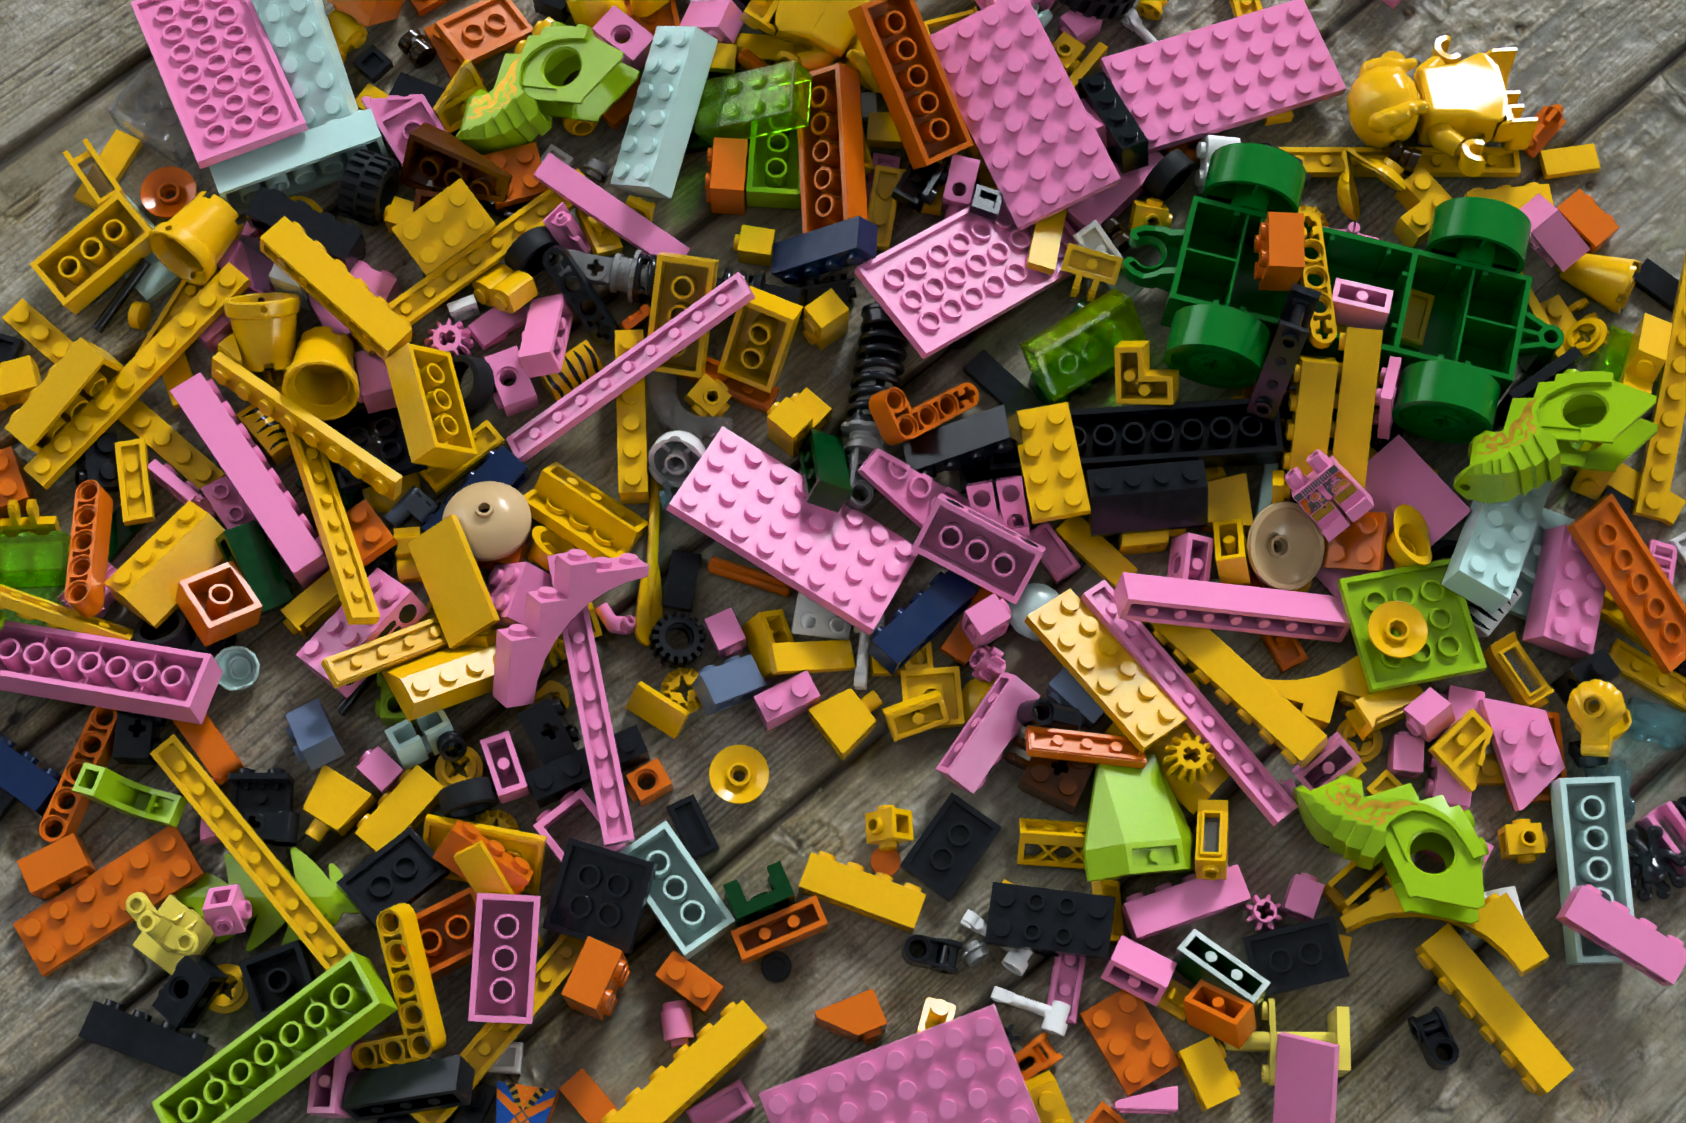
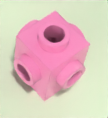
[202,884,252,937]

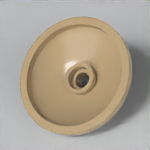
[442,481,532,561]
[1247,502,1325,590]

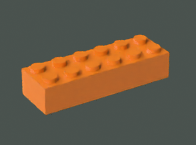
[848,0,974,170]
[794,62,868,234]

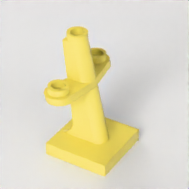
[126,892,216,975]
[1223,998,1351,1086]

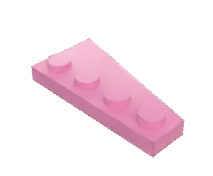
[857,448,970,529]

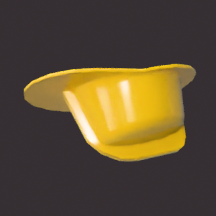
[1386,504,1432,568]
[527,526,594,571]

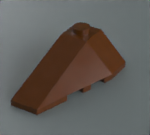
[399,122,512,202]

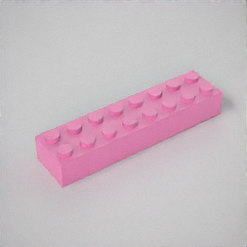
[170,372,330,590]
[0,620,223,725]

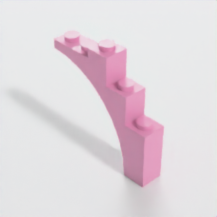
[493,549,649,708]

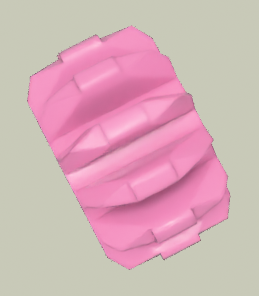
[424,318,474,358]

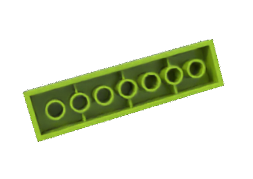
[151,951,398,1123]

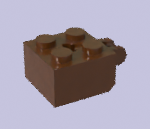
[1004,736,1095,815]

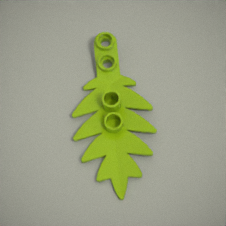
[175,847,361,952]

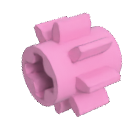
[969,645,1006,683]
[1243,894,1282,932]

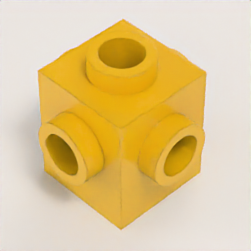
[1051,31,1086,76]
[1128,198,1172,231]
[683,373,732,421]
[865,805,914,850]
[1497,819,1548,864]

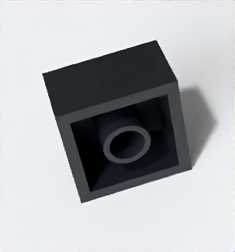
[238,940,316,1022]

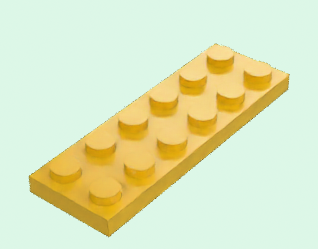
[1024,588,1187,753]

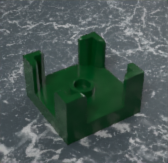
[723,861,795,928]

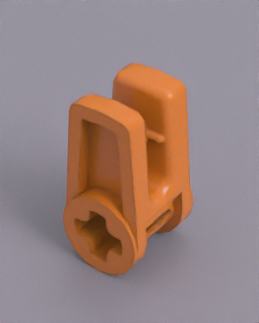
[1014,1031,1064,1081]

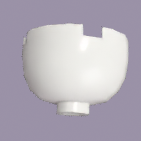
[648,430,705,489]

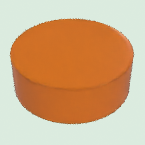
[870,847,901,876]

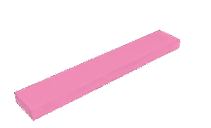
[533,152,690,255]

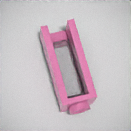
[1635,801,1686,875]

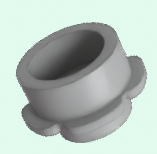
[583,157,610,181]
[961,940,990,967]

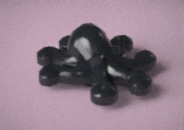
[1626,825,1686,902]

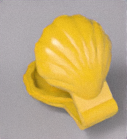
[1337,148,1406,222]
[1567,679,1632,757]

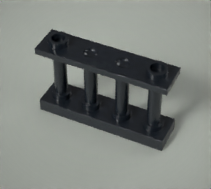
[1246,283,1321,422]

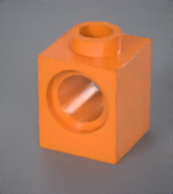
[624,758,674,807]

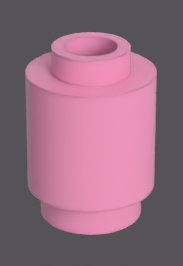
[660,1000,695,1048]

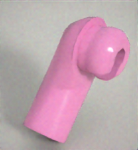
[595,603,635,635]

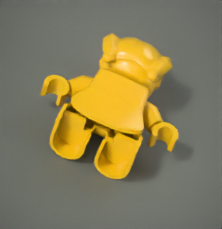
[739,0,882,94]
[1347,35,1538,177]

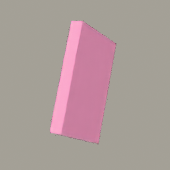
[1273,1032,1340,1123]

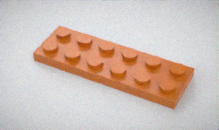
[1567,493,1686,674]
[13,826,206,977]

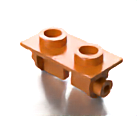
[1522,104,1567,159]

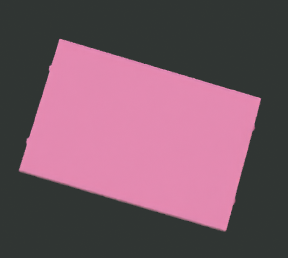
[1315,434,1472,596]

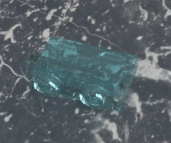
[1625,696,1686,751]

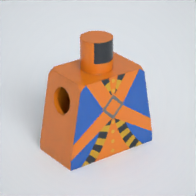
[496,1081,560,1123]

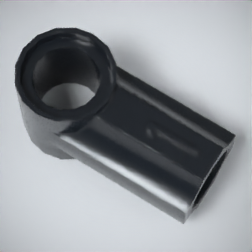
[1017,698,1082,731]

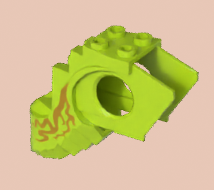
[456,21,640,155]
[1453,369,1658,504]
[1293,774,1489,924]

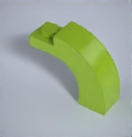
[72,762,188,828]

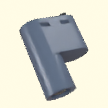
[384,485,441,528]

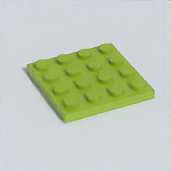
[1337,558,1487,693]

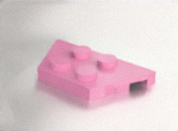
[361,94,446,167]
[1478,698,1565,812]

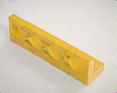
[1017,818,1087,869]

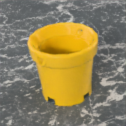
[148,191,244,286]
[223,292,301,372]
[281,326,360,421]

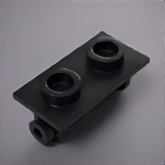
[800,274,857,306]

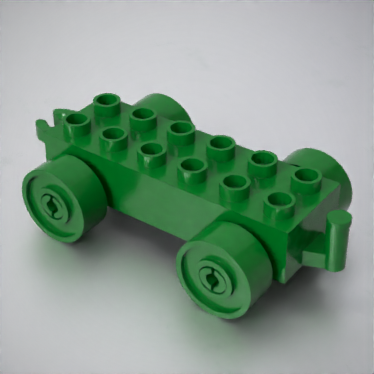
[1121,143,1564,444]

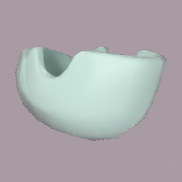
[214,646,260,691]

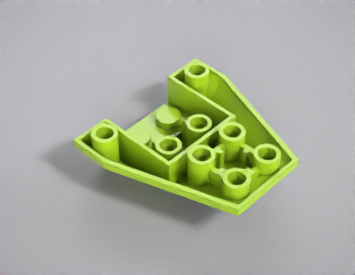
[1083,754,1196,882]

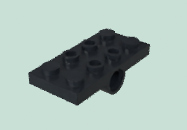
[985,882,1115,960]

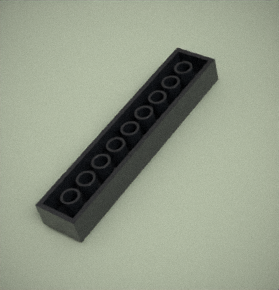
[989,398,1284,481]

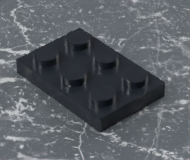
[900,793,1002,902]
[336,827,450,931]
[1243,915,1350,997]

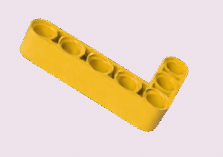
[352,903,446,1070]

